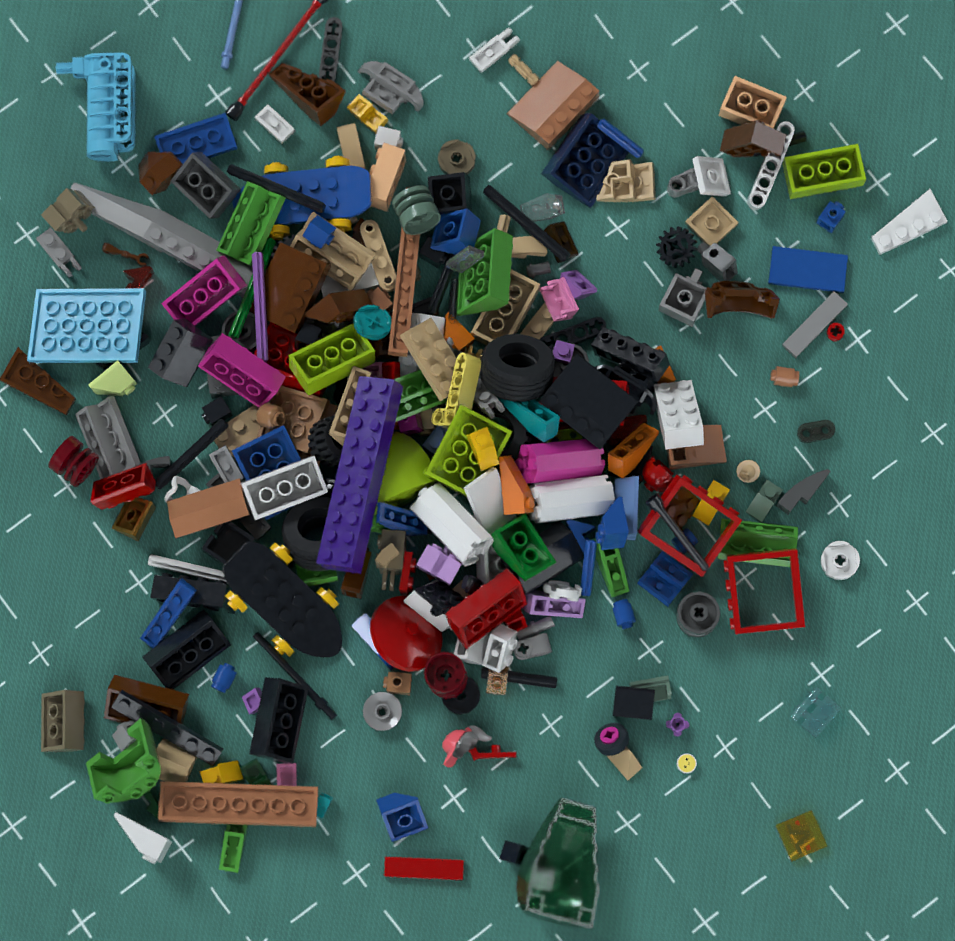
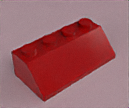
[445,569,527,649]

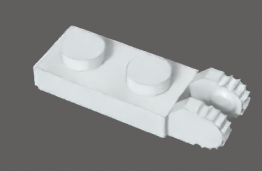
[469,28,520,73]

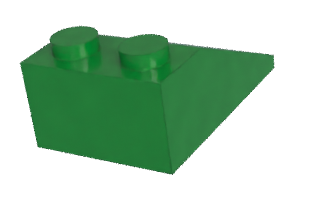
[491,514,557,581]

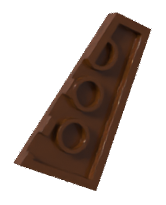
[0,347,76,416]

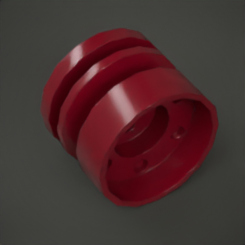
[48,436,99,487]
[424,652,468,699]

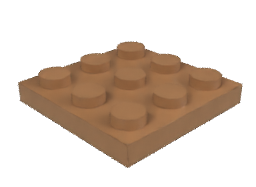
[257,386,330,455]

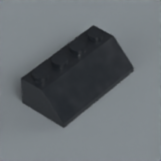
[142,610,231,690]

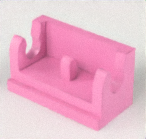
[540,277,579,322]

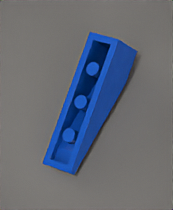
[376,502,428,537]

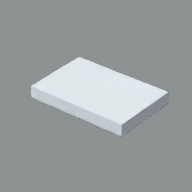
[464,467,516,535]

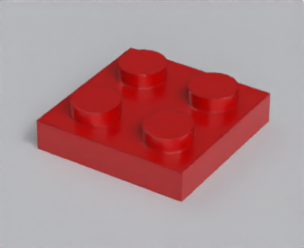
[399,551,417,597]

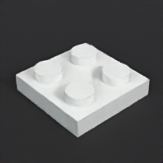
[692,156,731,196]

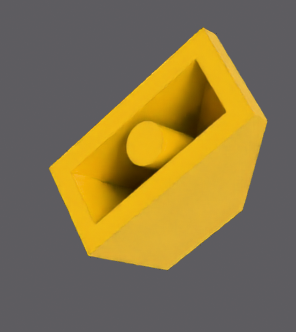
[466,427,499,471]
[692,480,730,526]

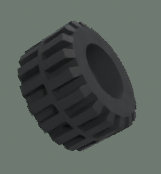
[308,415,343,467]

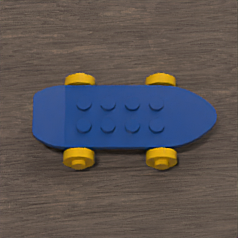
[233,156,371,240]

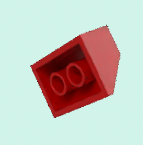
[91,463,156,510]

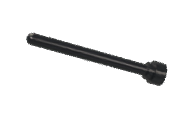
[646,493,709,571]

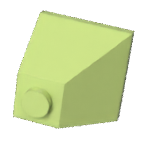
[88,360,137,396]

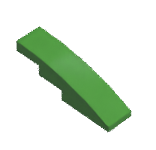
[219,824,248,873]

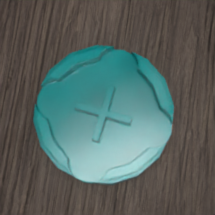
[353,305,392,340]

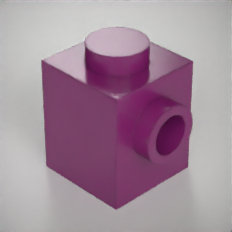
[398,413,424,436]

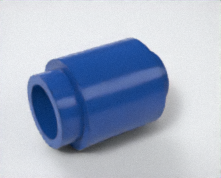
[613,599,636,629]
[211,663,237,693]

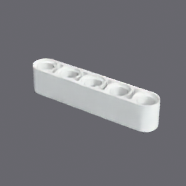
[747,122,794,210]

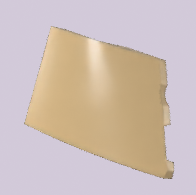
[596,160,656,202]

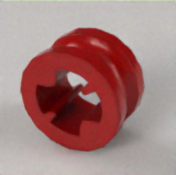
[827,323,845,341]

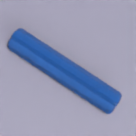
[597,119,644,158]
[580,540,597,596]

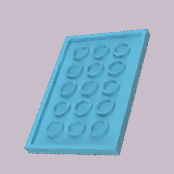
[27,288,146,363]

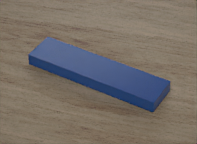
[140,578,197,649]

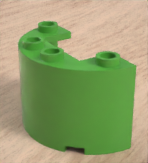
[86,718,161,803]

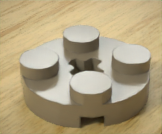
[438,139,475,174]

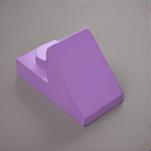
[560,270,597,300]

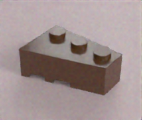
[720,120,786,157]

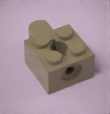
[376,529,407,591]

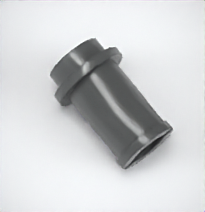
[526,261,551,278]

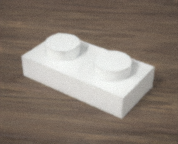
[255,104,295,144]

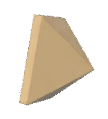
[607,747,643,780]

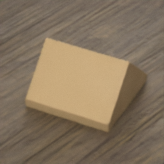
[156,738,197,782]

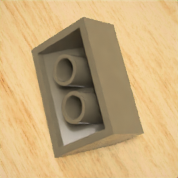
[41,690,85,752]

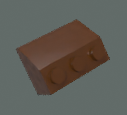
[305,289,373,323]

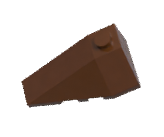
[268,63,345,126]

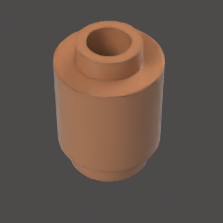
[770,366,799,387]

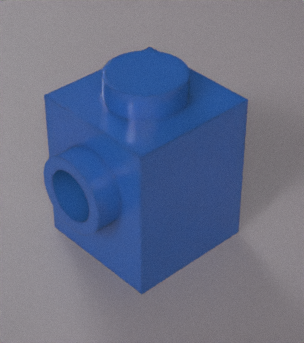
[302,215,336,249]

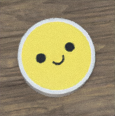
[677,754,697,774]

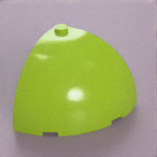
[374,431,437,515]

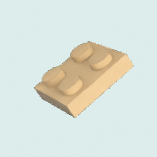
[685,197,739,247]

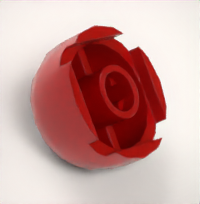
[642,456,674,493]

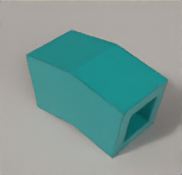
[317,792,333,819]

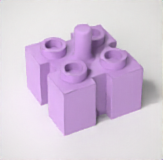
[416,544,462,586]

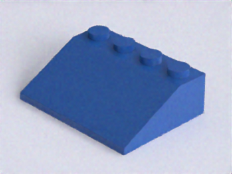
[231,425,301,520]

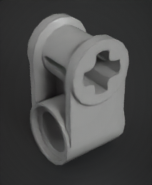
[667,168,699,198]
[513,633,552,660]

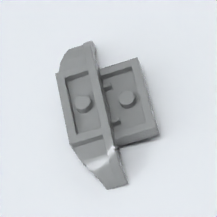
[357,61,424,115]

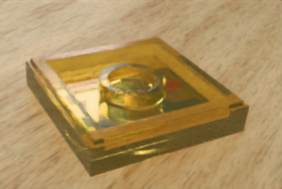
[775,810,827,862]

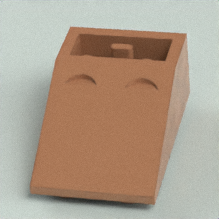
[667,425,727,470]

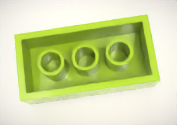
[782,144,866,199]
[288,323,375,396]

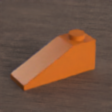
[608,423,659,478]
[499,456,535,515]

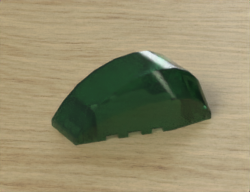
[516,798,599,929]

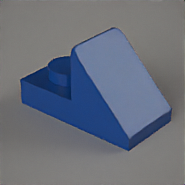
[566,519,596,554]

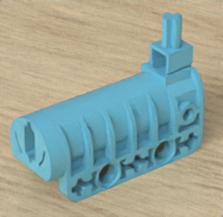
[56,52,136,162]

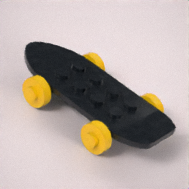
[223,541,342,657]

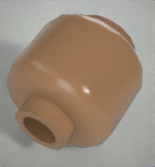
[256,403,285,430]

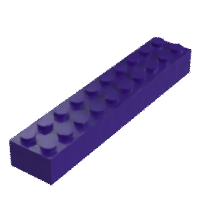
[316,376,403,574]

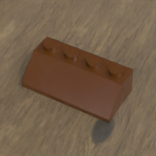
[104,674,189,725]

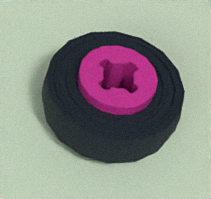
[594,723,629,756]

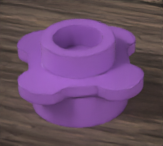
[666,713,689,736]

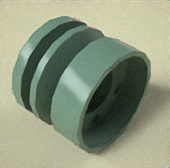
[392,185,441,235]

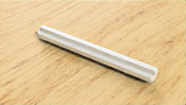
[148,555,228,584]

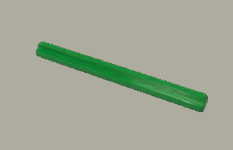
[229,238,276,339]

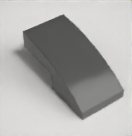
[137,456,171,475]

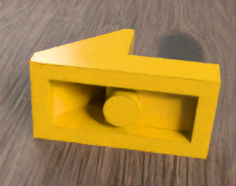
[200,760,243,784]

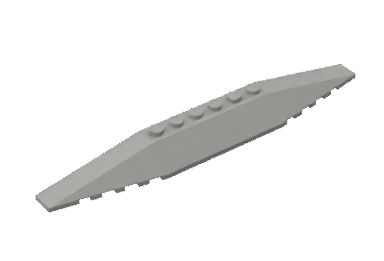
[70,182,328,337]

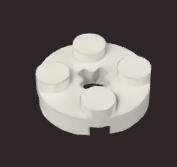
[821,541,860,580]
[543,580,582,602]

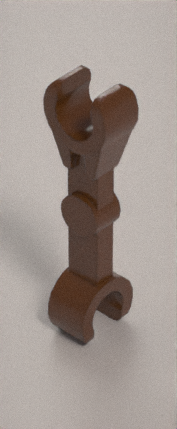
[102,243,149,267]

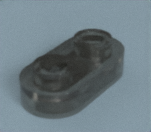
[797,420,835,443]

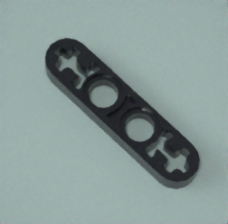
[539,317,606,351]

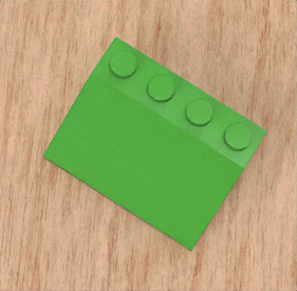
[456,228,513,316]

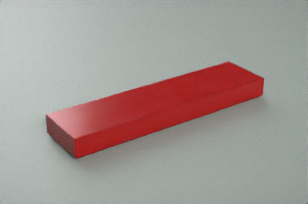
[384,857,464,880]

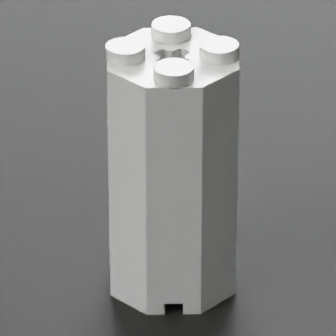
[528,475,615,524]
[410,482,494,567]

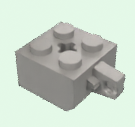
[658,269,706,327]

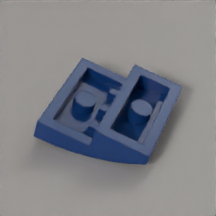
[637,551,693,607]

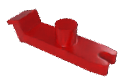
[468,745,517,761]

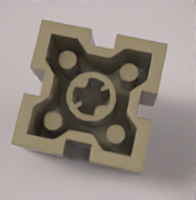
[41,188,95,234]

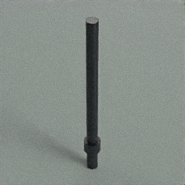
[253,632,337,720]

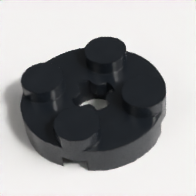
[442,676,480,715]

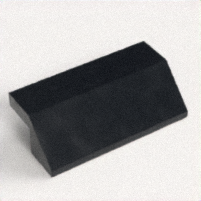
[501,521,584,595]

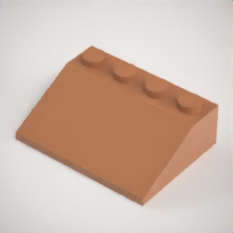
[507,61,600,151]

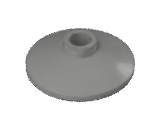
[363,692,402,731]

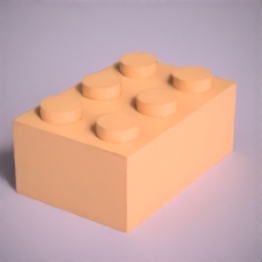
[719,76,787,129]
[369,143,406,212]

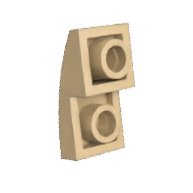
[512,236,548,259]

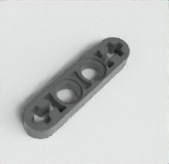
[319,17,343,82]

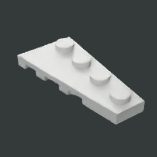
[871,189,947,255]

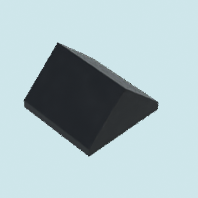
[612,686,655,720]

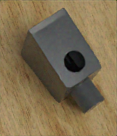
[697,242,738,281]

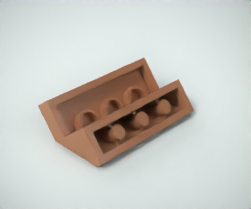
[167,478,250,538]

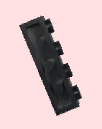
[591,327,670,382]

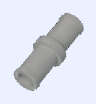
[517,616,555,641]

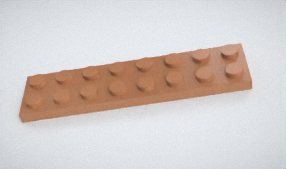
[158,781,318,827]

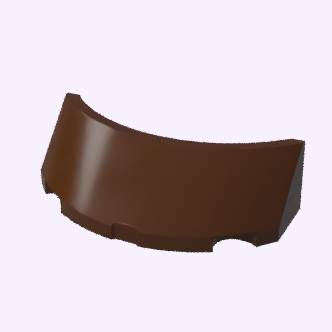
[705,281,780,318]

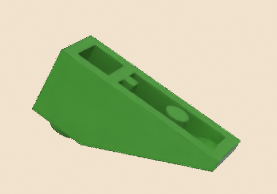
[590,537,630,598]

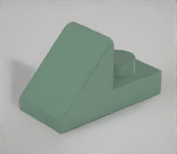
[746,480,783,523]

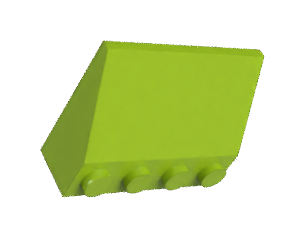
[425,404,512,498]

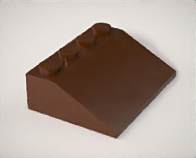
[249,242,331,334]

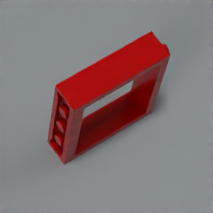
[637,475,742,577]
[723,548,805,634]

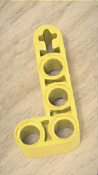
[431,353,481,429]

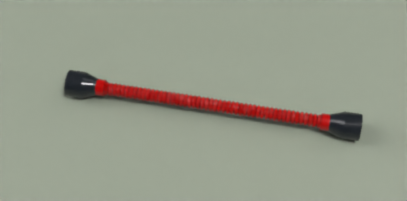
[225,0,329,121]

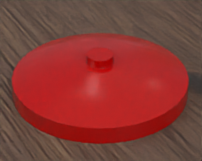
[370,596,443,672]

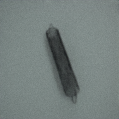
[448,275,458,324]

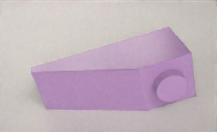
[522,590,586,618]

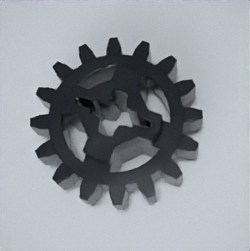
[656,226,698,268]

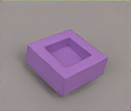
[553,340,575,364]
[242,688,262,714]

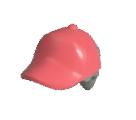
[442,725,492,768]

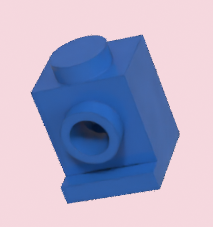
[816,201,846,233]

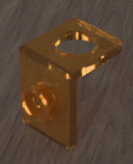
[486,666,509,695]

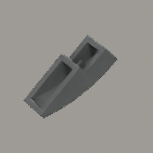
[776,469,831,515]

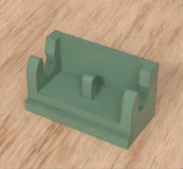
[629,676,672,702]

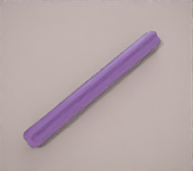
[252,252,269,362]

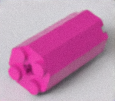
[515,439,605,484]

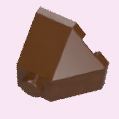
[138,151,183,195]

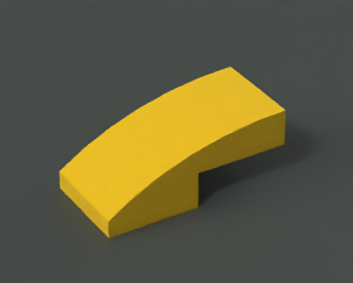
[347,94,388,134]

